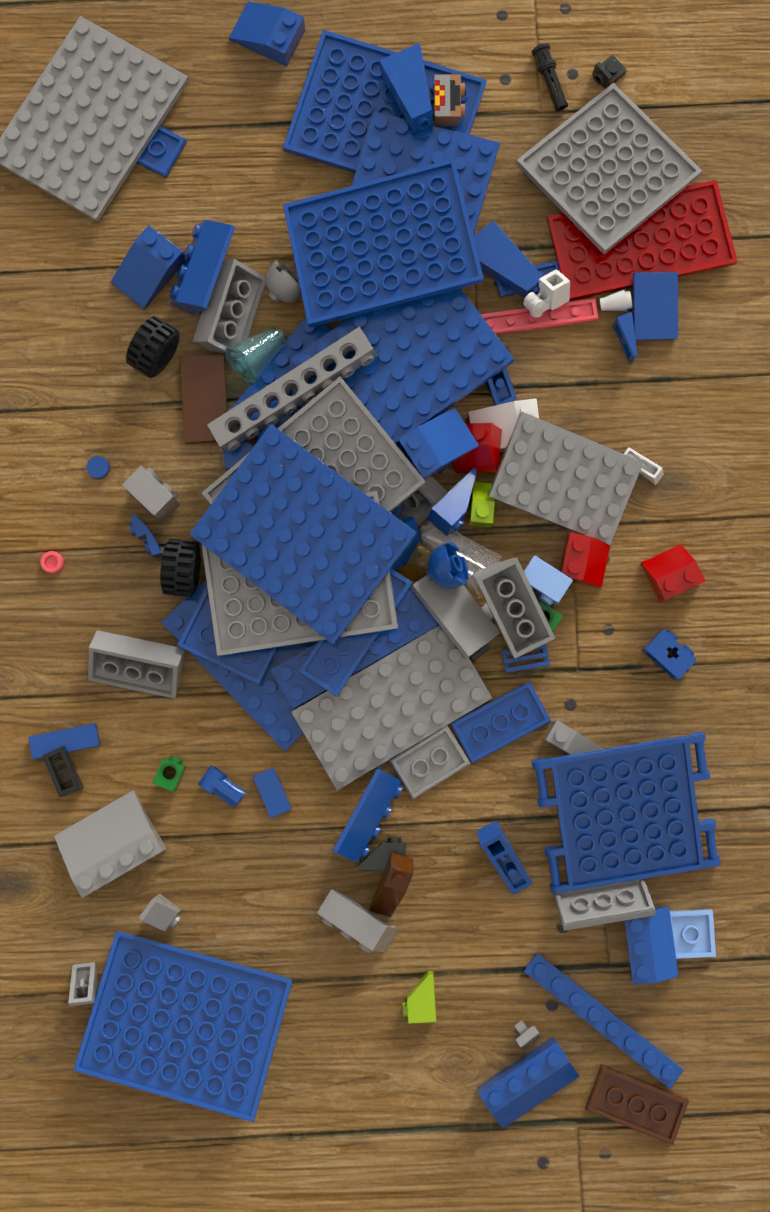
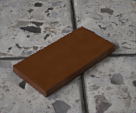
[180,353,228,444]
[585,1064,689,1145]

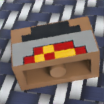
[434,74,465,126]

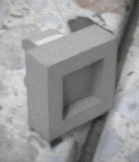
[515,1020,541,1049]

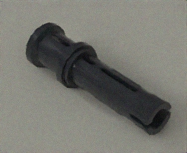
[531,43,568,112]

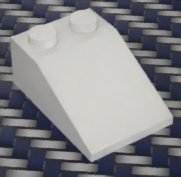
[469,398,539,452]

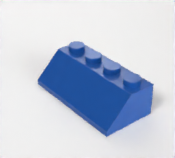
[169,220,235,315]
[333,768,403,863]
[477,1036,579,1128]

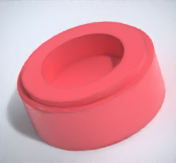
[40,551,64,574]

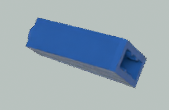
[379,43,433,133]
[474,220,543,298]

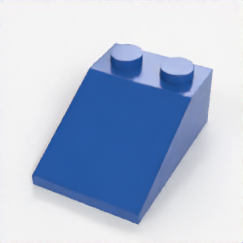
[229,1,305,67]
[111,225,186,310]
[397,408,479,480]

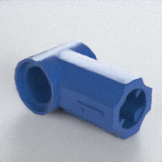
[198,765,246,808]

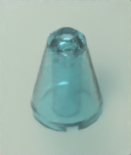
[225,327,286,385]

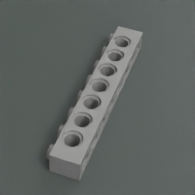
[207,326,377,452]

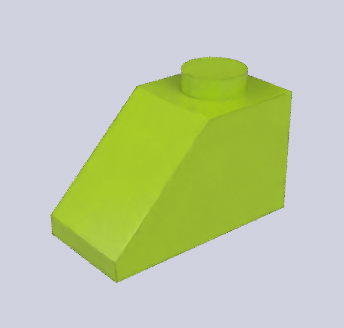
[469,482,495,528]
[403,971,436,1024]

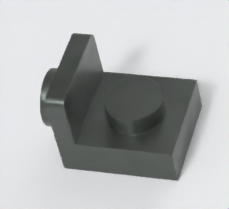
[592,54,627,89]

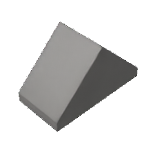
[68,962,99,1006]

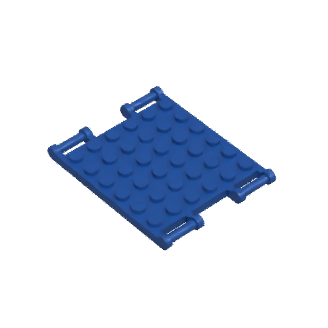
[532,732,721,893]

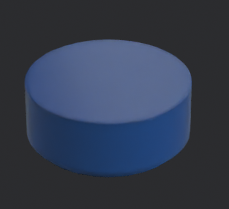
[87,456,110,479]

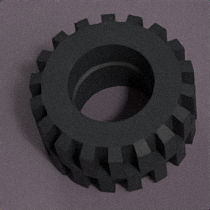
[126,316,180,378]
[160,538,201,597]

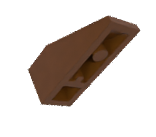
[369,852,413,917]

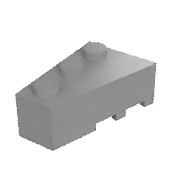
[317,889,399,953]

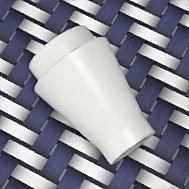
[600,290,632,311]

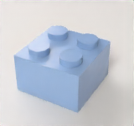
[524,555,573,607]

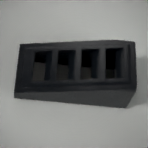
[43,746,84,797]

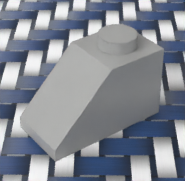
[139,894,182,931]

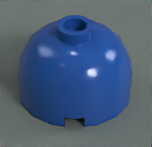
[427,542,469,589]

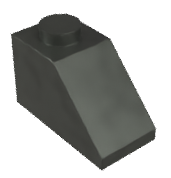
[359,837,406,871]

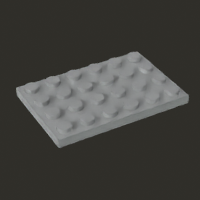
[487,412,643,545]

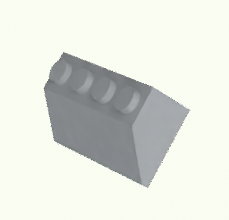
[192,259,265,359]
[472,557,556,659]
[88,630,185,699]

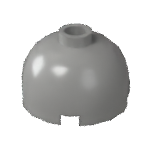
[265,260,302,303]

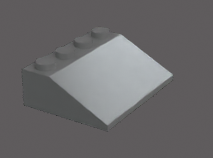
[54,790,167,898]

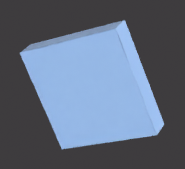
[670,909,716,959]

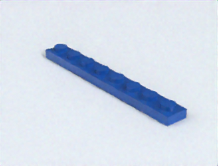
[523,953,684,1088]

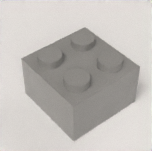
[122,466,180,523]

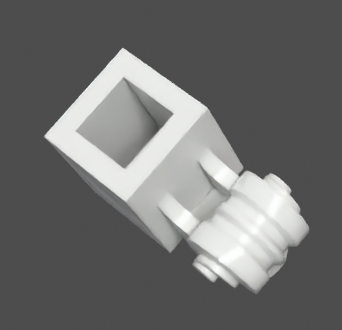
[523,269,570,317]

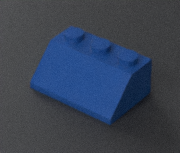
[625,906,679,985]

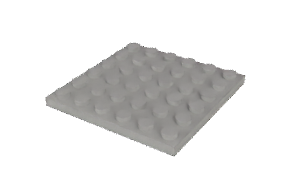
[516,83,702,254]

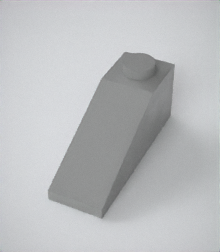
[543,720,603,755]

